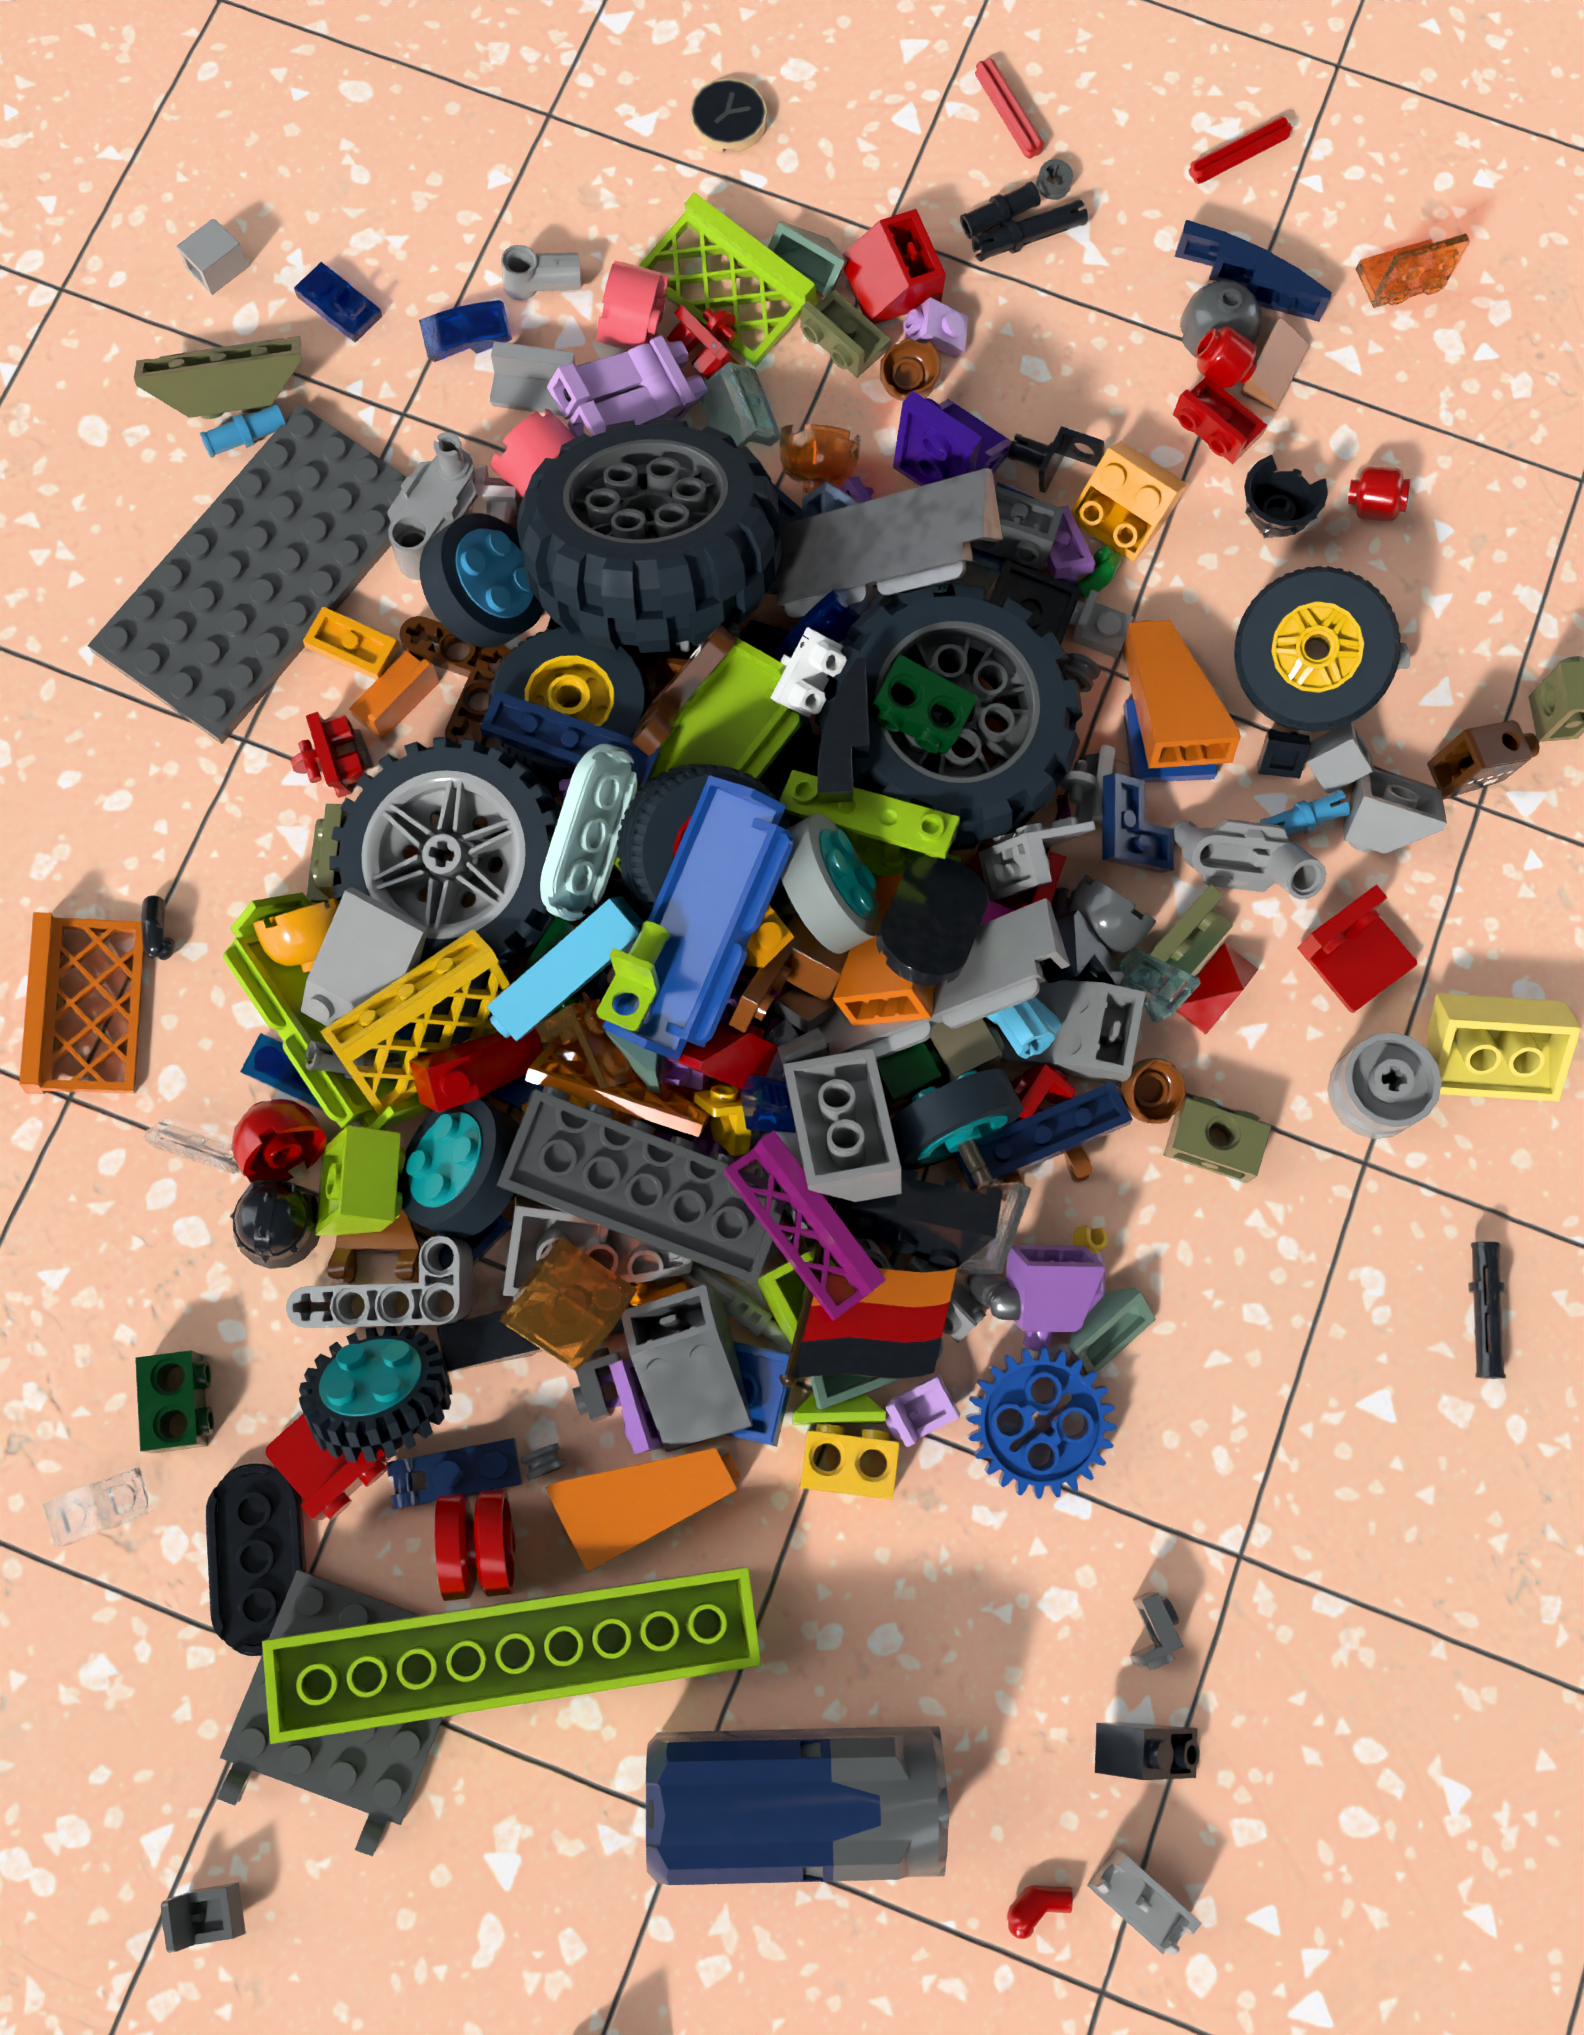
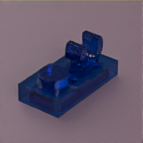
[294,262,383,343]
[240,1033,323,1111]

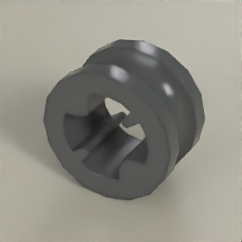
[1036,159,1074,200]
[1063,653,1101,692]
[520,1443,567,1481]

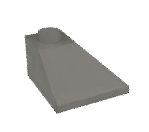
[1343,768,1447,854]

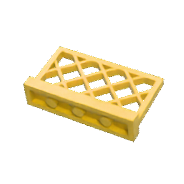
[320,929,510,1116]

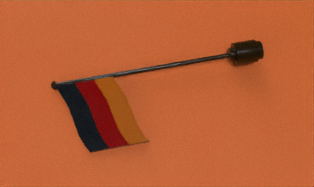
[780,1195,957,1387]

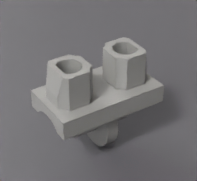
[1060,745,1130,825]

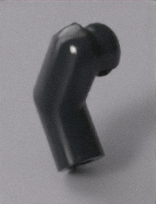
[141,895,175,961]

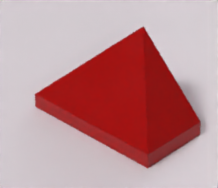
[1172,943,1258,1035]

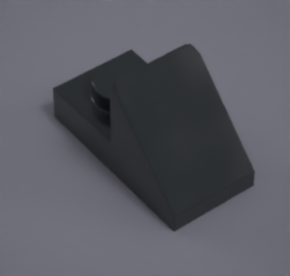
[1045,910,1126,986]

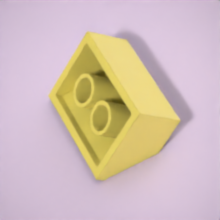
[1427,993,1581,1102]

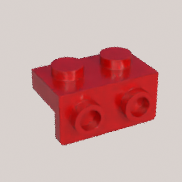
[1172,377,1268,464]

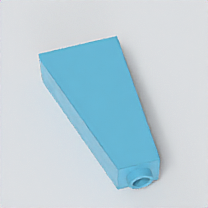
[486,896,644,1041]

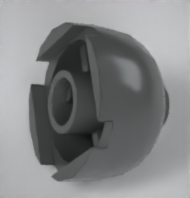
[1180,280,1262,358]
[1068,874,1156,954]

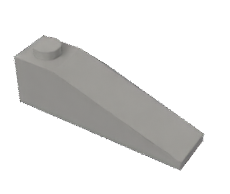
[503,1195,692,1301]

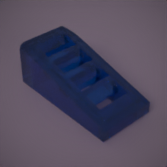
[740,1075,797,1133]

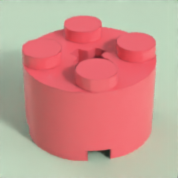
[596,260,670,351]
[491,409,576,499]

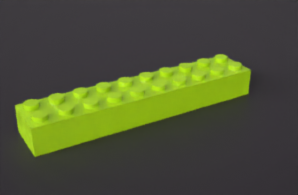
[262,1567,761,1744]

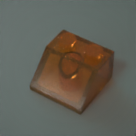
[499,1237,638,1372]

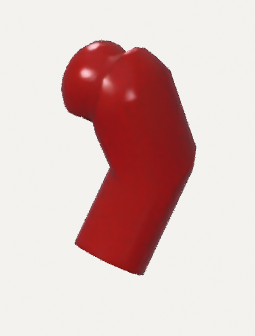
[1007,1885,1073,1939]

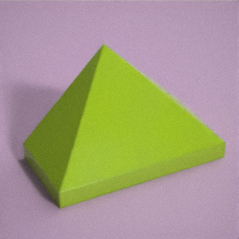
[792,1393,886,1425]

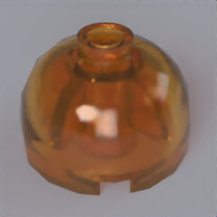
[779,424,861,493]

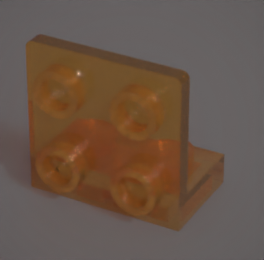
[1355,234,1470,308]
[536,998,642,1090]

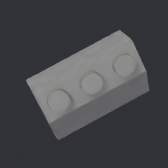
[783,1048,901,1202]

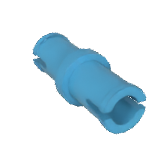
[199,404,286,458]
[1260,790,1350,837]

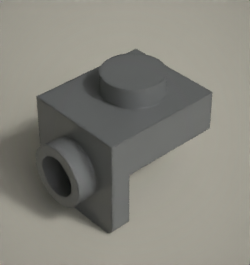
[572,1347,622,1422]
[1129,1592,1184,1671]
[161,1882,246,1953]

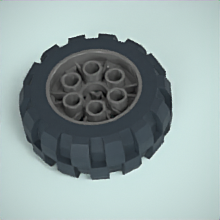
[517,418,782,653]
[815,582,1083,851]

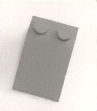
[301,886,428,1053]

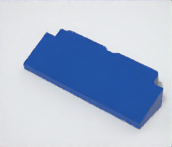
[602,775,794,1061]

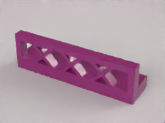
[723,1130,886,1321]

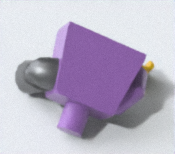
[967,1225,1109,1351]

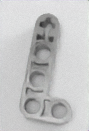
[286,1236,473,1328]

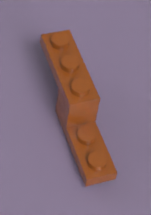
[729,914,849,1033]

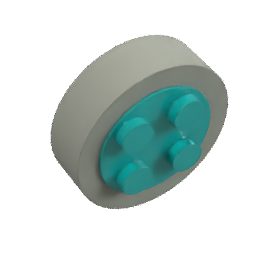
[770,814,882,954]

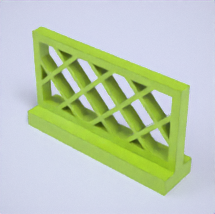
[638,192,818,368]

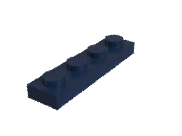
[480,691,661,791]
[953,1081,1133,1192]

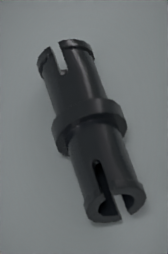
[960,181,1041,239]

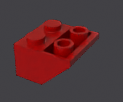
[843,209,946,325]

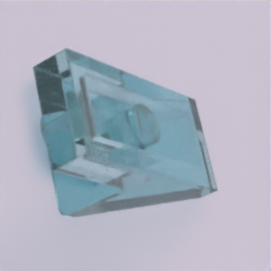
[1118,947,1201,1024]

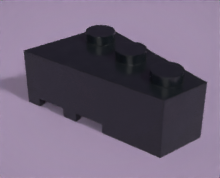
[836,1168,1003,1270]

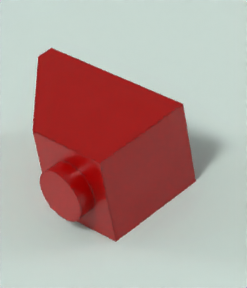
[669,1022,778,1097]

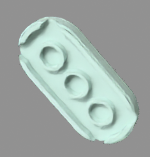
[540,744,637,921]

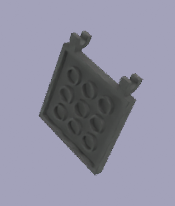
[217,1570,443,1857]

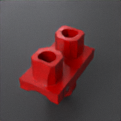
[666,304,741,382]
[291,711,367,798]

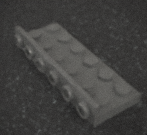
[496,1086,786,1284]

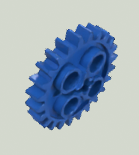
[966,1347,1117,1499]

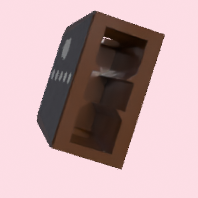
[1427,720,1540,800]

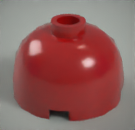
[231,1099,327,1183]

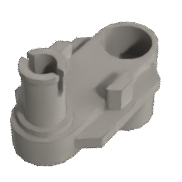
[387,432,478,580]
[1173,819,1327,899]

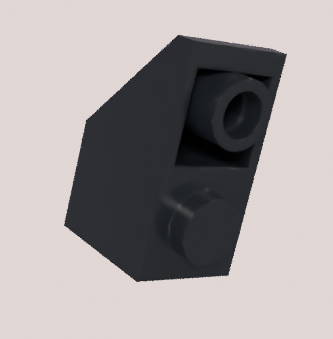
[1095,1722,1200,1780]

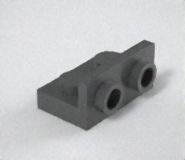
[970,485,1064,570]

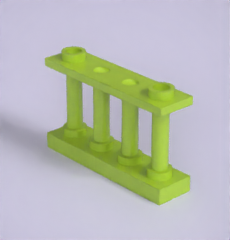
[780,770,962,879]

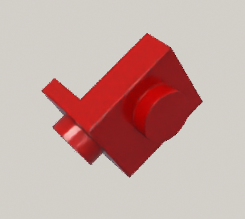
[1011,1064,1077,1121]

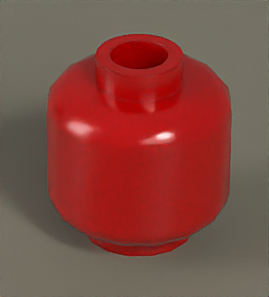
[1195,326,1257,389]
[1348,466,1410,521]

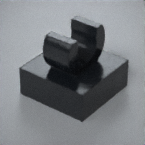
[1257,729,1311,779]

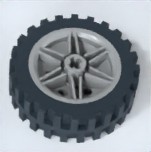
[329,737,562,974]

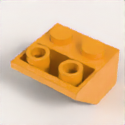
[1071,441,1189,562]

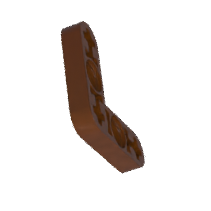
[399,616,510,746]
[631,624,737,756]

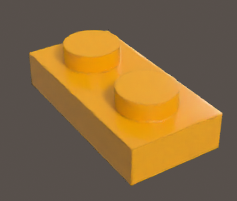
[303,606,400,680]

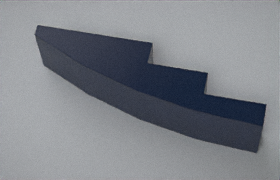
[1174,220,1332,322]

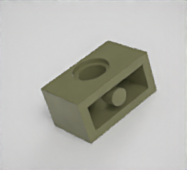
[1528,656,1584,742]
[1163,1096,1271,1183]

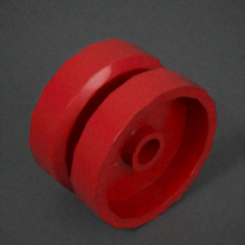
[434,1489,516,1601]

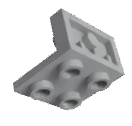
[978,817,1096,901]

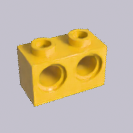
[799,1423,899,1500]

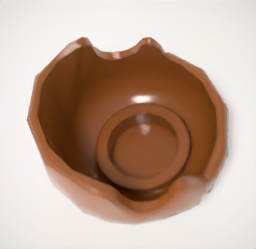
[880,338,941,401]
[1120,1058,1186,1124]

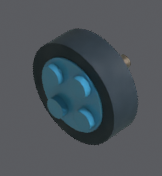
[419,513,544,648]

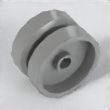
[1327,1032,1442,1139]

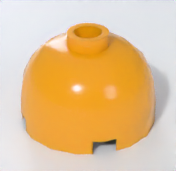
[253,898,340,973]

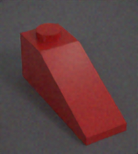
[409,1027,543,1112]

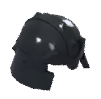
[1244,454,1328,539]
[230,1179,320,1269]

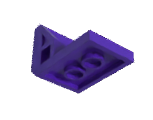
[893,390,1012,486]

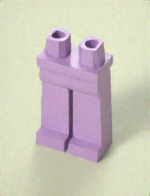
[547,335,707,437]

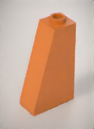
[1123,620,1241,769]
[833,873,934,1026]
[545,1448,741,1573]

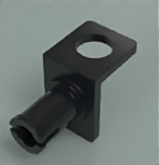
[1008,426,1104,493]

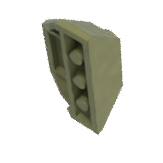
[134,336,302,419]

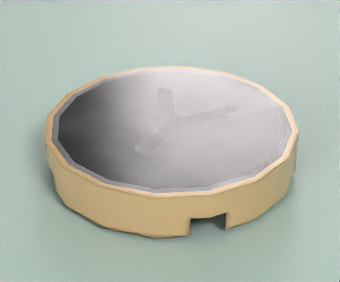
[690,78,767,152]

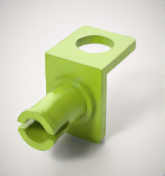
[596,921,670,1032]

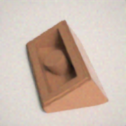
[1241,317,1309,410]

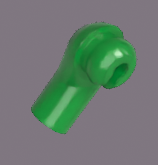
[1075,545,1122,600]

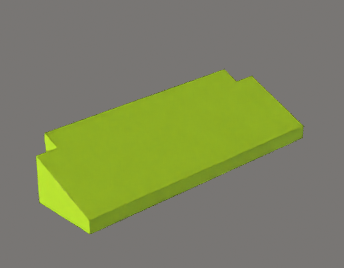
[613,636,801,872]
[223,892,430,1131]

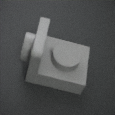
[1069,590,1133,658]

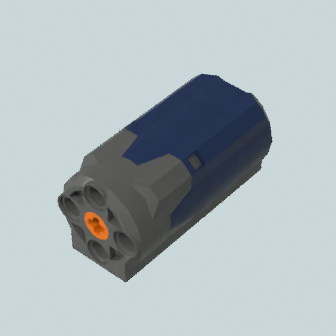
[646,1726,949,1885]

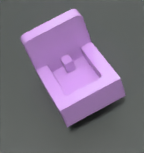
[903,297,968,358]
[885,1374,961,1447]

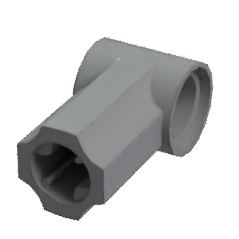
[501,245,581,300]

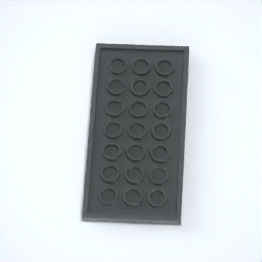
[87,405,406,744]

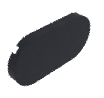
[876,856,989,986]
[206,1463,306,1656]

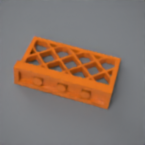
[19,912,144,1094]
[525,1023,723,1137]

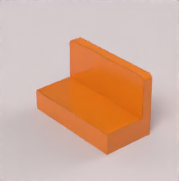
[349,650,439,741]

